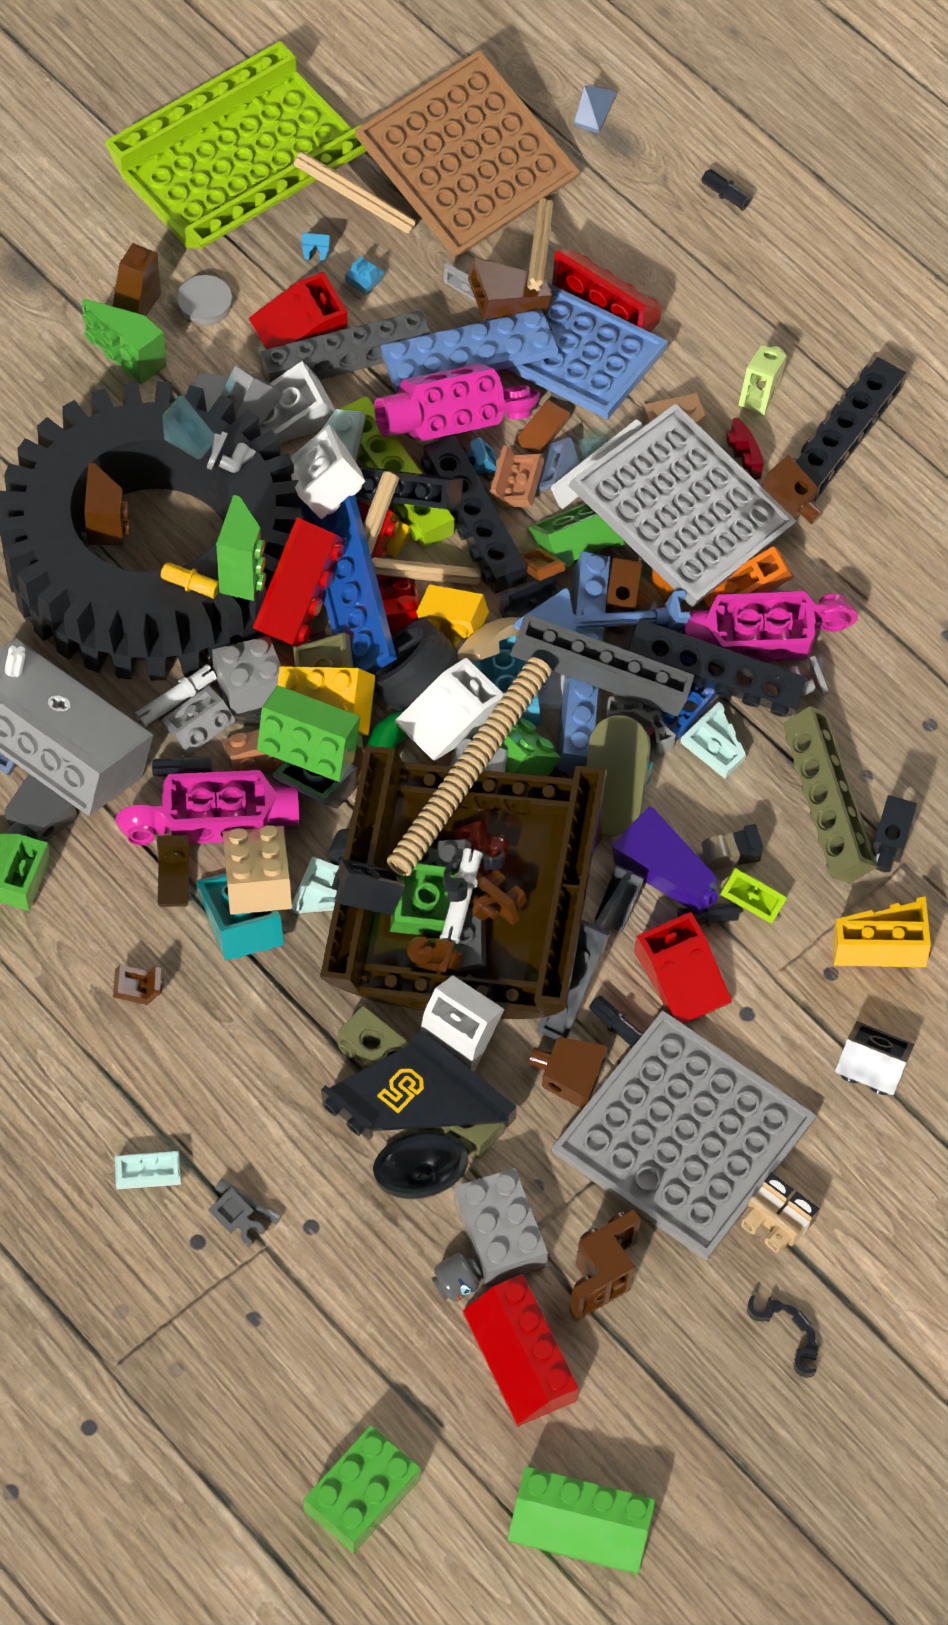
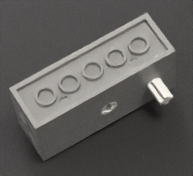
[0,638,153,816]

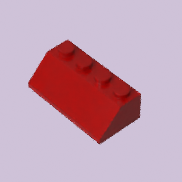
[552,250,662,332]
[253,518,344,647]
[462,1274,579,1427]

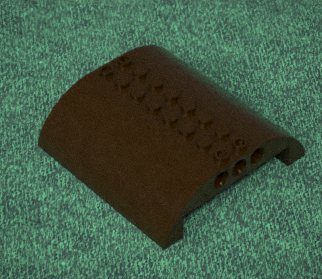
[320,746,607,1019]

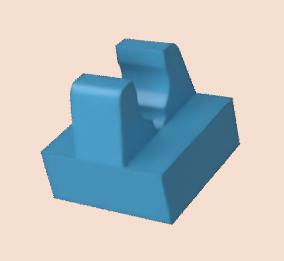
[301,233,331,262]
[345,256,384,295]
[466,437,497,476]

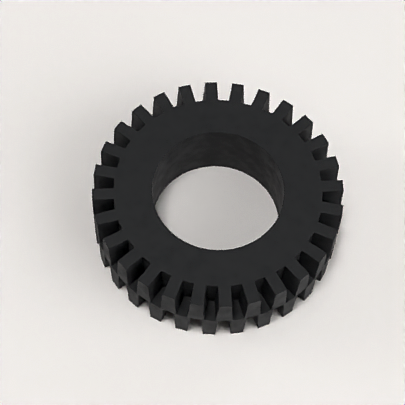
[0,381,302,681]

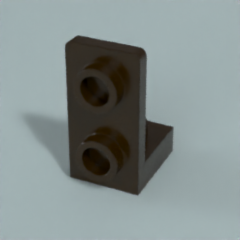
[157,835,190,907]

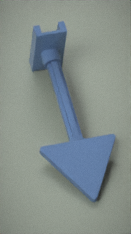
[513,588,691,633]

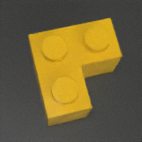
[416,584,489,650]

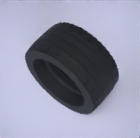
[373,619,458,711]

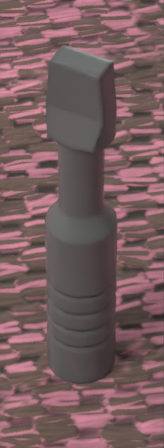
[215,1178,281,1225]

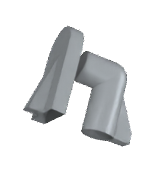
[206,431,256,473]
[787,656,829,696]

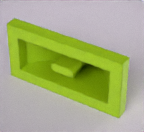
[719,867,787,924]

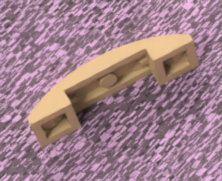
[457,617,520,660]

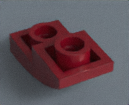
[726,418,764,480]

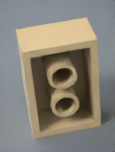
[223,826,292,915]

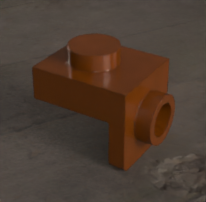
[113,965,164,1005]

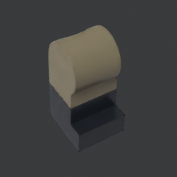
[701,824,764,869]

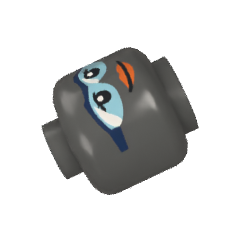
[432,1253,482,1302]

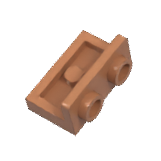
[490,446,545,508]
[222,729,285,774]

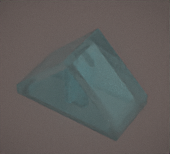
[162,395,214,459]

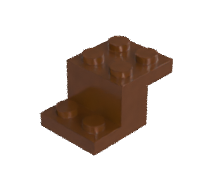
[569,1209,641,1322]

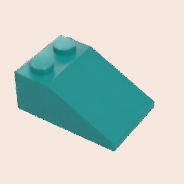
[196,873,284,961]

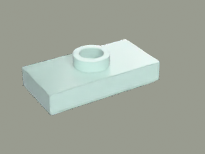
[115,1151,181,1189]

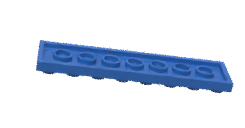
[301,494,397,674]

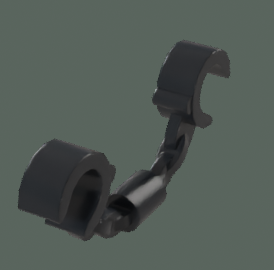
[442,847,505,902]
[747,1295,818,1378]

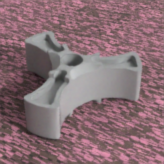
[606,696,676,754]

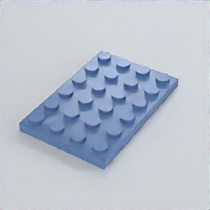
[484,283,668,420]

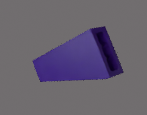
[611,806,719,915]

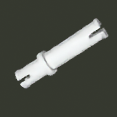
[134,664,217,728]
[440,848,483,944]

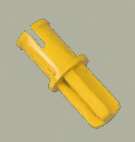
[161,562,219,599]

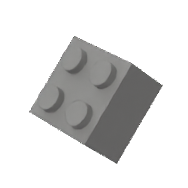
[212,636,281,715]

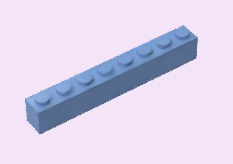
[556,551,610,773]

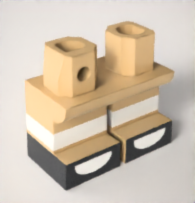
[741,1172,820,1253]

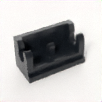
[499,575,562,618]
[332,859,405,915]

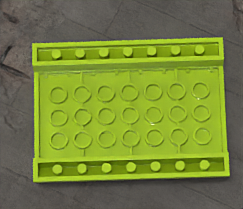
[105,41,367,249]

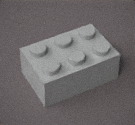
[454,1168,548,1287]

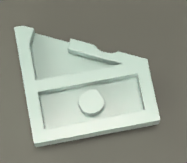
[681,702,746,779]

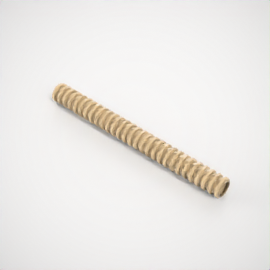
[387,657,552,876]

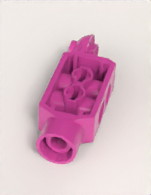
[374,363,540,441]
[681,591,858,661]
[115,770,299,845]

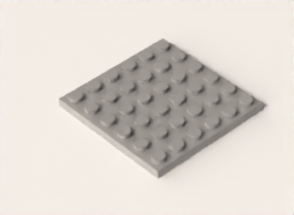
[568,404,797,607]
[552,1010,817,1261]

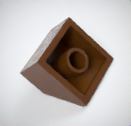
[84,463,130,546]

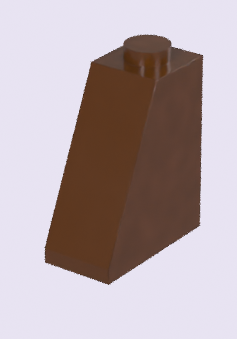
[113,243,161,316]
[468,259,553,319]

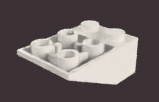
[395,658,504,761]
[421,976,504,1072]

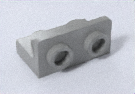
[161,686,235,755]

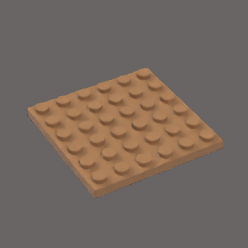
[354,50,580,259]

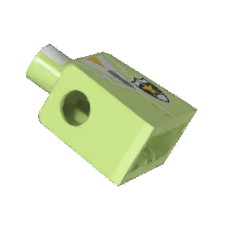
[739,345,787,415]

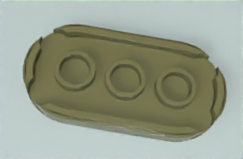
[586,715,650,836]

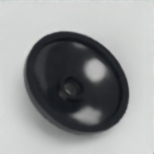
[373,1131,468,1200]

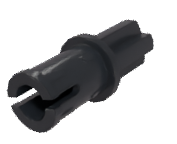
[701,169,752,211]
[152,755,212,776]
[677,903,739,927]
[589,995,644,1048]

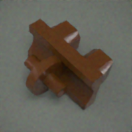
[471,869,527,925]
[407,937,463,972]

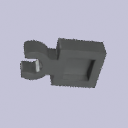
[417,839,471,867]
[208,1188,265,1247]

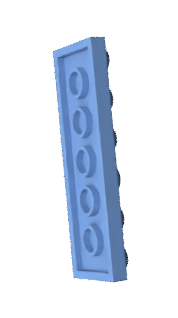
[380,309,558,394]

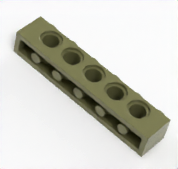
[783,706,878,884]
[338,1006,505,1159]

